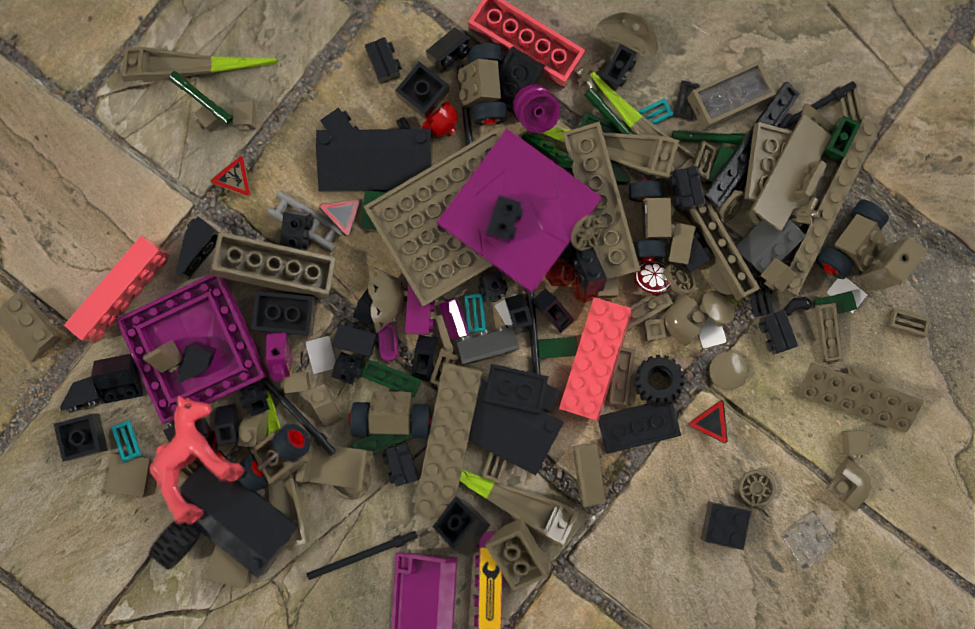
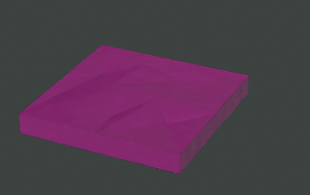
[437,129,602,294]
[116,274,269,425]

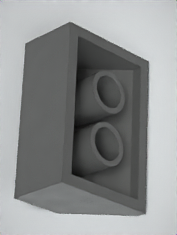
[735,219,806,276]
[457,325,519,365]

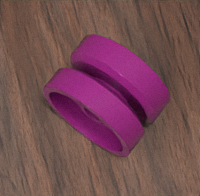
[513,84,561,133]

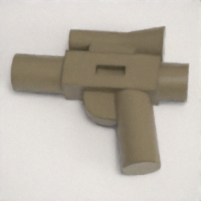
[574,58,606,92]
[788,197,820,225]

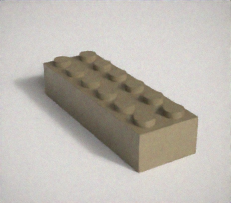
[210,232,335,300]

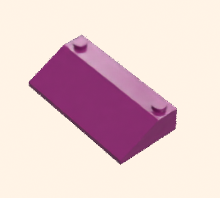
[391,552,458,629]

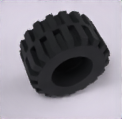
[634,355,685,407]
[149,520,201,570]

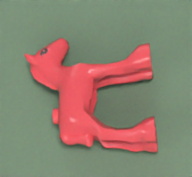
[150,396,245,524]

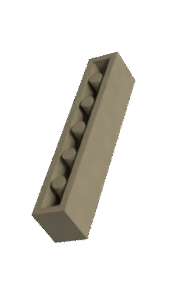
[685,192,760,302]

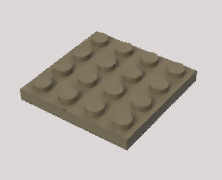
[744,122,821,210]

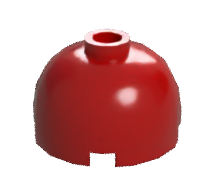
[421,100,458,138]

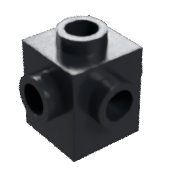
[478,271,507,302]
[331,352,363,385]
[239,382,269,417]

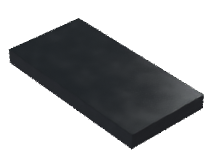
[598,403,681,454]

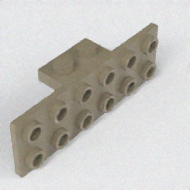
[752,115,831,231]
[797,363,924,432]

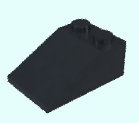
[175,216,219,280]

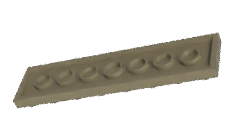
[563,121,641,280]
[413,362,483,518]

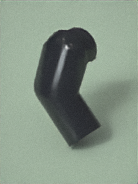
[782,297,812,316]

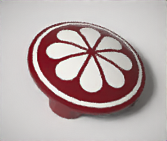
[634,261,671,296]

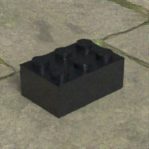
[251,291,317,337]

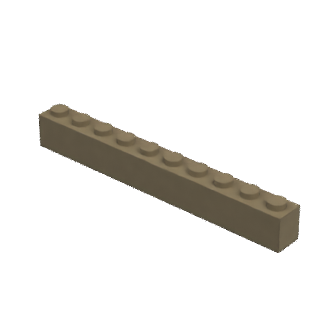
[775,117,881,298]

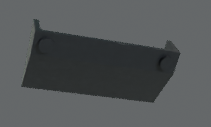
[316,129,433,192]
[468,379,564,476]
[179,462,298,578]

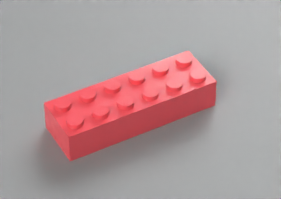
[468,0,585,88]
[64,236,170,343]
[559,297,633,421]

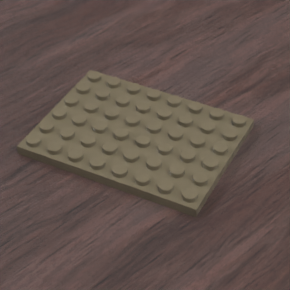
[363,128,501,307]

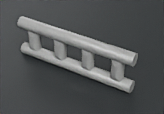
[267,191,343,252]

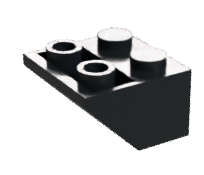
[426,27,469,73]
[91,354,143,404]

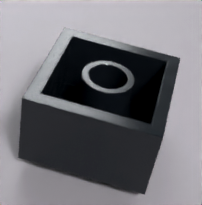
[395,61,450,120]
[53,413,108,462]
[432,496,491,556]
[701,501,751,550]

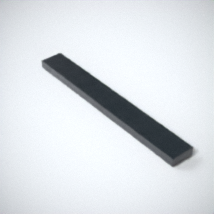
[703,81,800,208]

